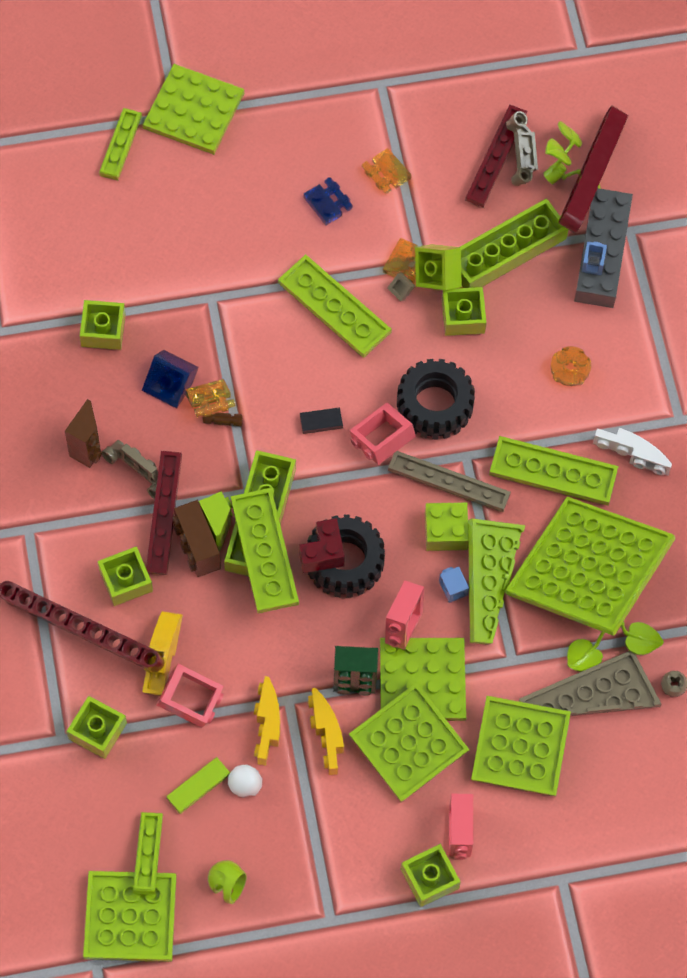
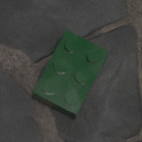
[333,646,378,696]

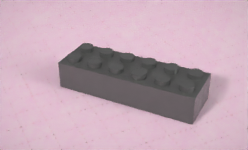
[574,188,633,308]

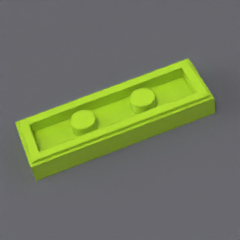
[166,757,230,814]

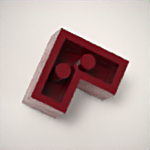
[299,518,345,573]

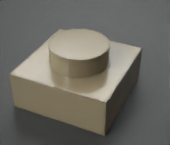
[388,273,415,301]

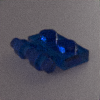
[304,177,353,225]

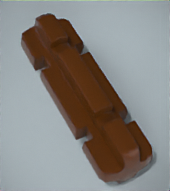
[203,411,243,426]

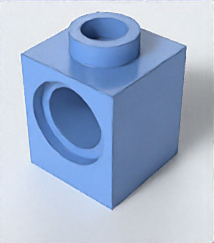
[439,567,469,603]

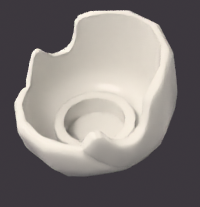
[228,765,262,798]

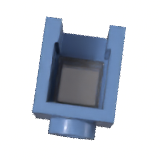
[582,242,607,275]

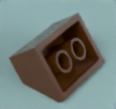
[65,399,102,468]

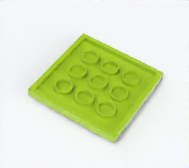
[143,64,245,155]
[380,638,466,721]
[349,682,469,803]
[471,696,571,797]
[83,871,177,962]

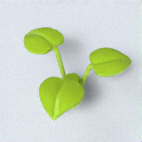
[543,121,601,189]
[567,622,664,672]

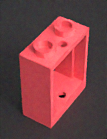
[350,403,416,465]
[385,581,424,650]
[156,664,224,728]
[449,794,473,860]

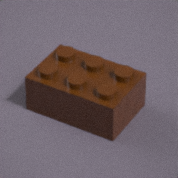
[172,500,221,578]

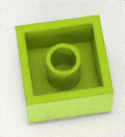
[415,244,462,290]
[442,287,487,336]
[80,300,126,350]
[425,502,469,551]
[97,546,153,606]
[66,696,127,759]
[401,844,461,908]

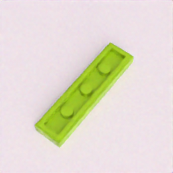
[99,108,142,181]
[133,812,163,895]

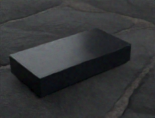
[300,407,343,434]

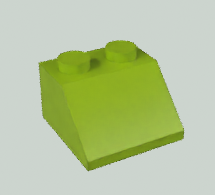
[199,491,233,551]

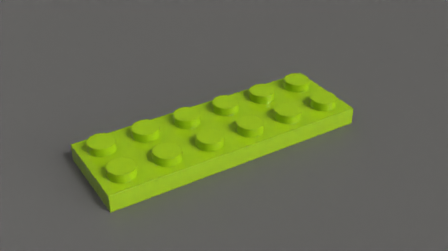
[278,254,392,358]
[489,436,619,506]
[230,488,299,614]

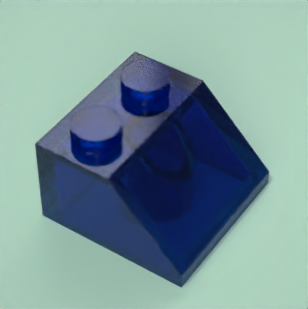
[141,350,199,408]

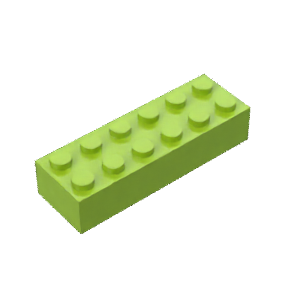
[460,198,568,288]
[224,450,296,576]

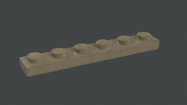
[388,451,511,512]

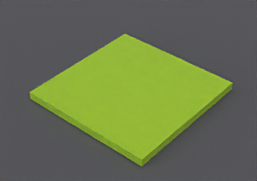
[505,497,675,636]

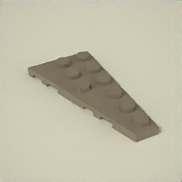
[519,651,662,716]

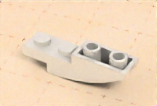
[593,428,672,476]

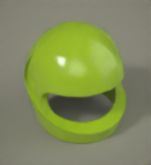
[208,860,247,904]

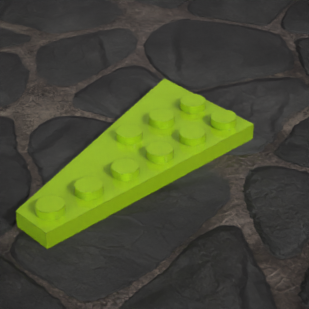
[468,518,525,645]

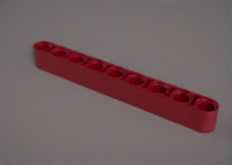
[558,105,629,233]
[0,581,164,672]

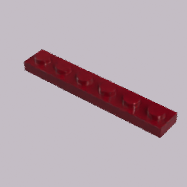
[465,105,527,208]
[146,451,182,575]

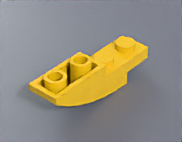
[142,611,183,696]
[254,676,280,766]
[308,688,344,775]

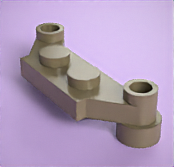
[506,111,538,186]
[102,440,158,499]

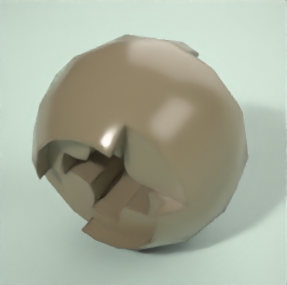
[661,671,687,697]

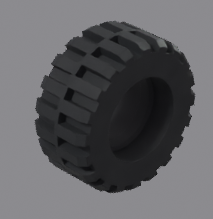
[397,359,475,440]
[307,514,385,598]

